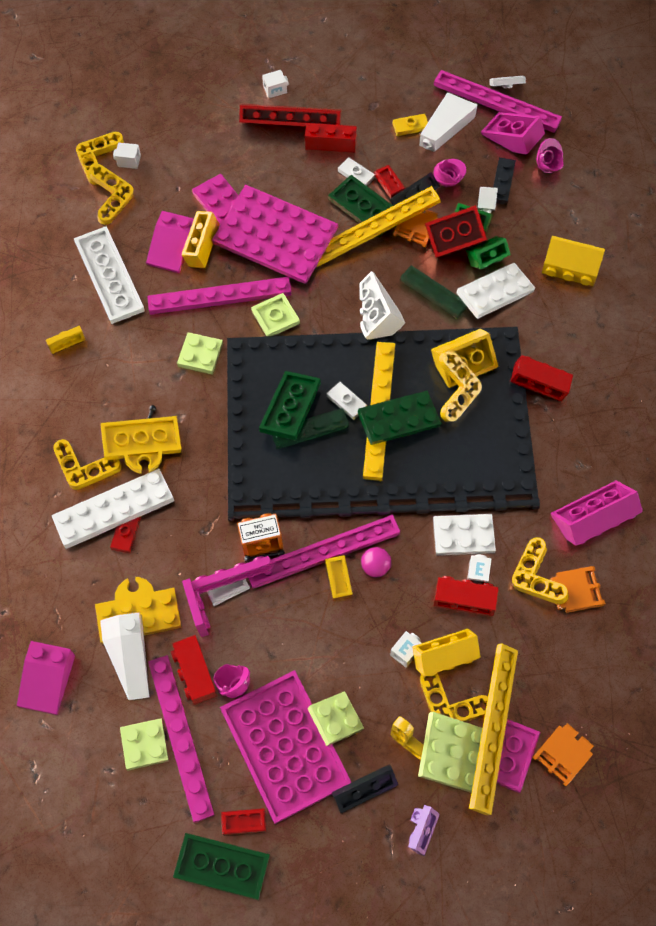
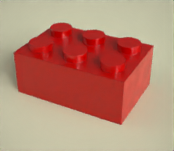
[425,205,488,258]

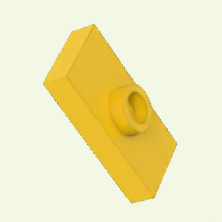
[392,113,428,136]
[46,325,85,354]
[325,555,353,598]

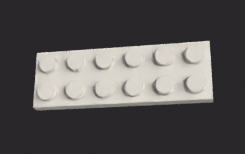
[74,226,145,324]
[51,469,174,549]

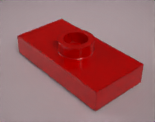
[374,165,406,198]
[110,517,141,553]
[221,808,266,835]

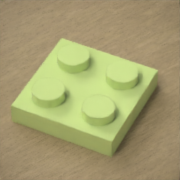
[251,293,300,337]
[177,332,223,374]
[307,691,364,746]
[120,718,169,771]

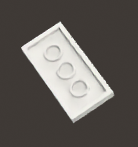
[457,263,535,319]

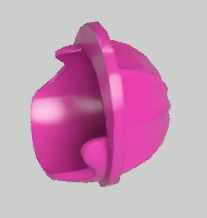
[536,138,564,173]
[434,159,466,187]
[213,664,250,698]

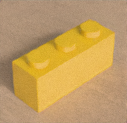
[182,211,220,268]
[412,629,480,676]

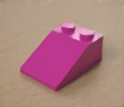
[481,112,545,154]
[146,211,194,273]
[17,641,75,715]

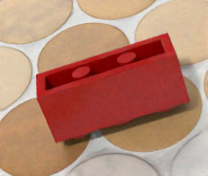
[305,123,357,153]
[510,355,573,402]
[433,576,499,616]
[171,635,217,705]

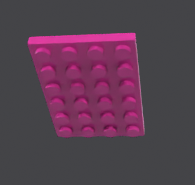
[212,184,338,284]
[220,670,352,824]

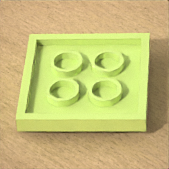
[418,712,483,793]

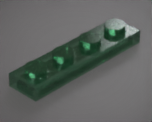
[400,265,467,319]
[272,408,349,449]

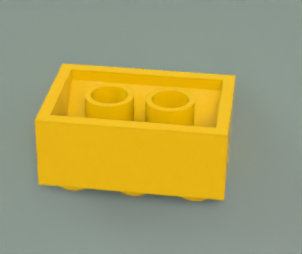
[542,236,605,287]
[431,329,499,388]

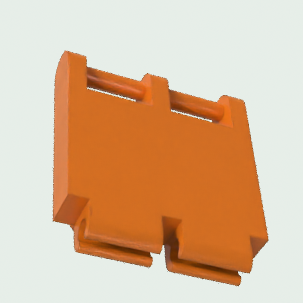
[393,210,438,248]
[550,566,606,613]
[532,723,594,787]

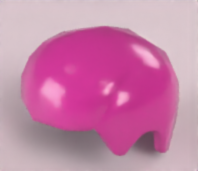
[361,547,392,577]

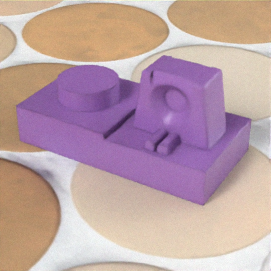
[408,805,440,856]

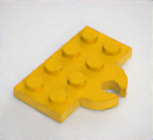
[100,416,181,474]
[95,577,182,645]

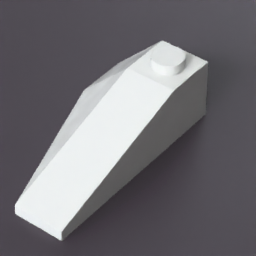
[359,271,405,339]
[101,613,150,700]

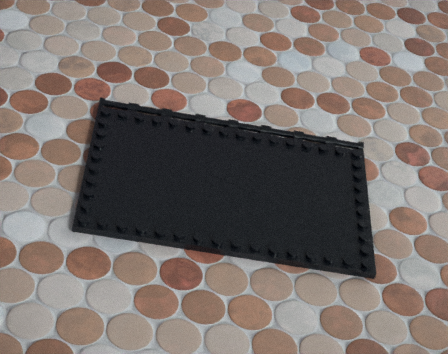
[227,327,540,522]

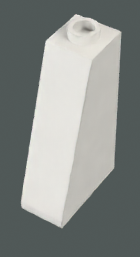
[419,92,477,152]

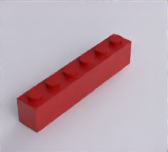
[239,104,342,126]

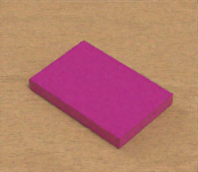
[496,719,541,793]

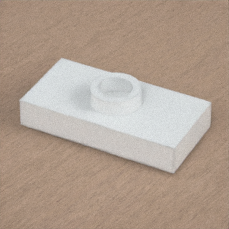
[490,76,526,88]
[338,157,375,186]
[327,382,367,420]
[207,579,250,606]

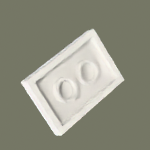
[433,514,496,556]

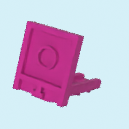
[182,556,272,637]

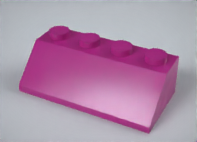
[551,480,643,546]

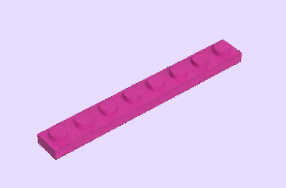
[434,70,562,133]
[147,277,291,315]
[248,515,400,589]
[148,655,215,823]

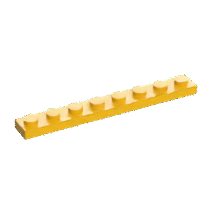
[317,186,441,267]
[363,342,395,481]
[469,643,518,815]

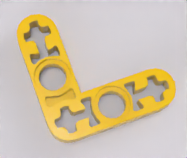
[76,132,124,185]
[90,164,133,225]
[439,351,482,422]
[53,439,121,490]
[512,538,569,604]
[420,673,488,722]
[390,716,423,761]

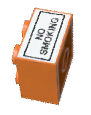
[237,513,283,556]

